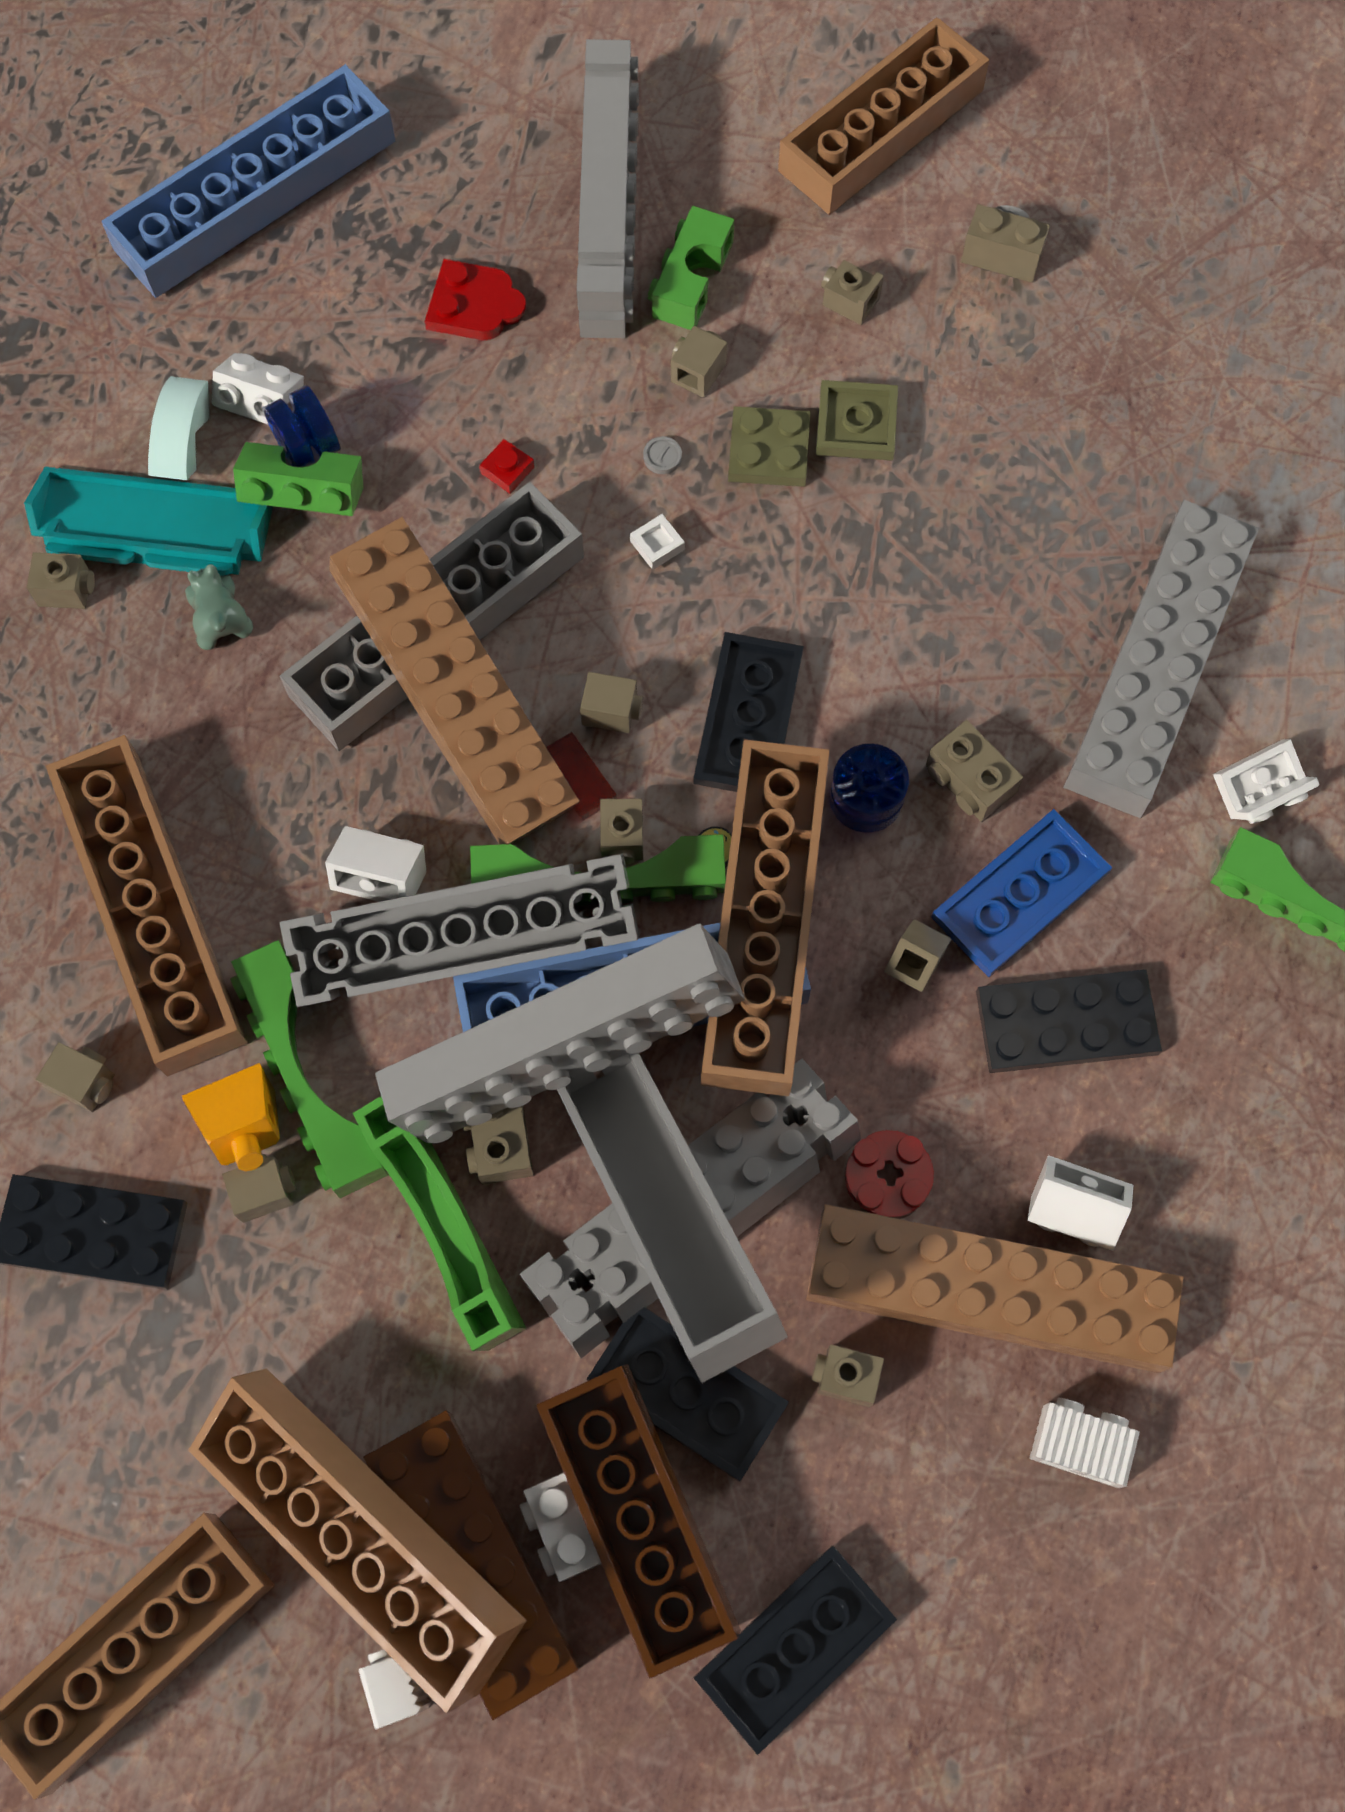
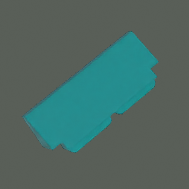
[24,467,273,576]

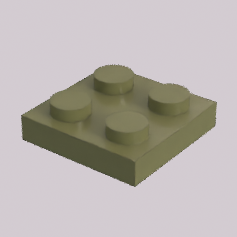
[816,380,898,461]
[728,406,810,487]

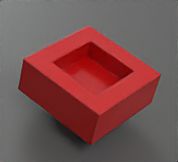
[479,439,535,494]

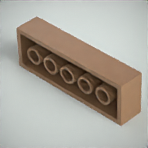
[778,17,989,215]
[0,1513,275,1800]

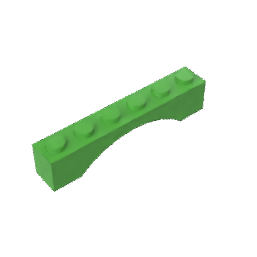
[1210,827,1345,952]
[470,834,726,906]
[230,940,388,1198]
[353,1096,526,1351]

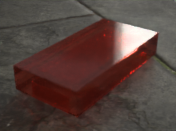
[546,732,617,821]

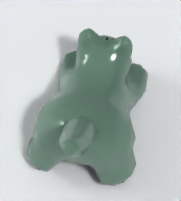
[185,564,254,650]

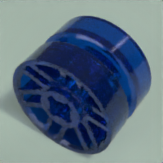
[262,385,341,467]
[829,743,909,833]

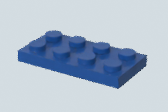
[931,809,1112,977]

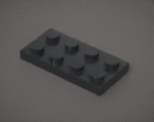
[693,632,804,792]
[976,969,1162,1073]
[0,1174,188,1290]
[587,1307,789,1482]
[693,1545,898,1755]

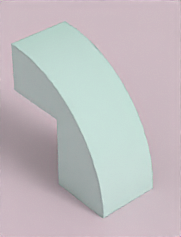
[148,376,209,480]

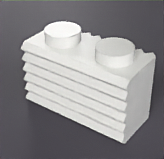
[1030,1398,1140,1488]
[358,1649,432,1729]

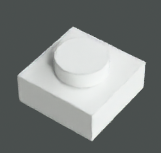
[630,514,685,570]

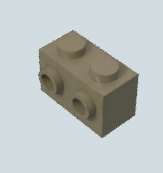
[961,204,1050,283]
[926,719,1024,823]
[463,1106,534,1185]

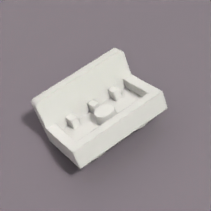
[212,353,304,428]
[1213,739,1320,824]

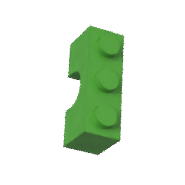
[648,206,734,330]
[233,442,363,516]

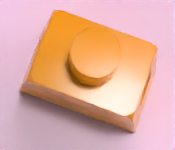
[182,1063,280,1171]

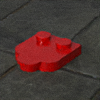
[424,259,526,340]

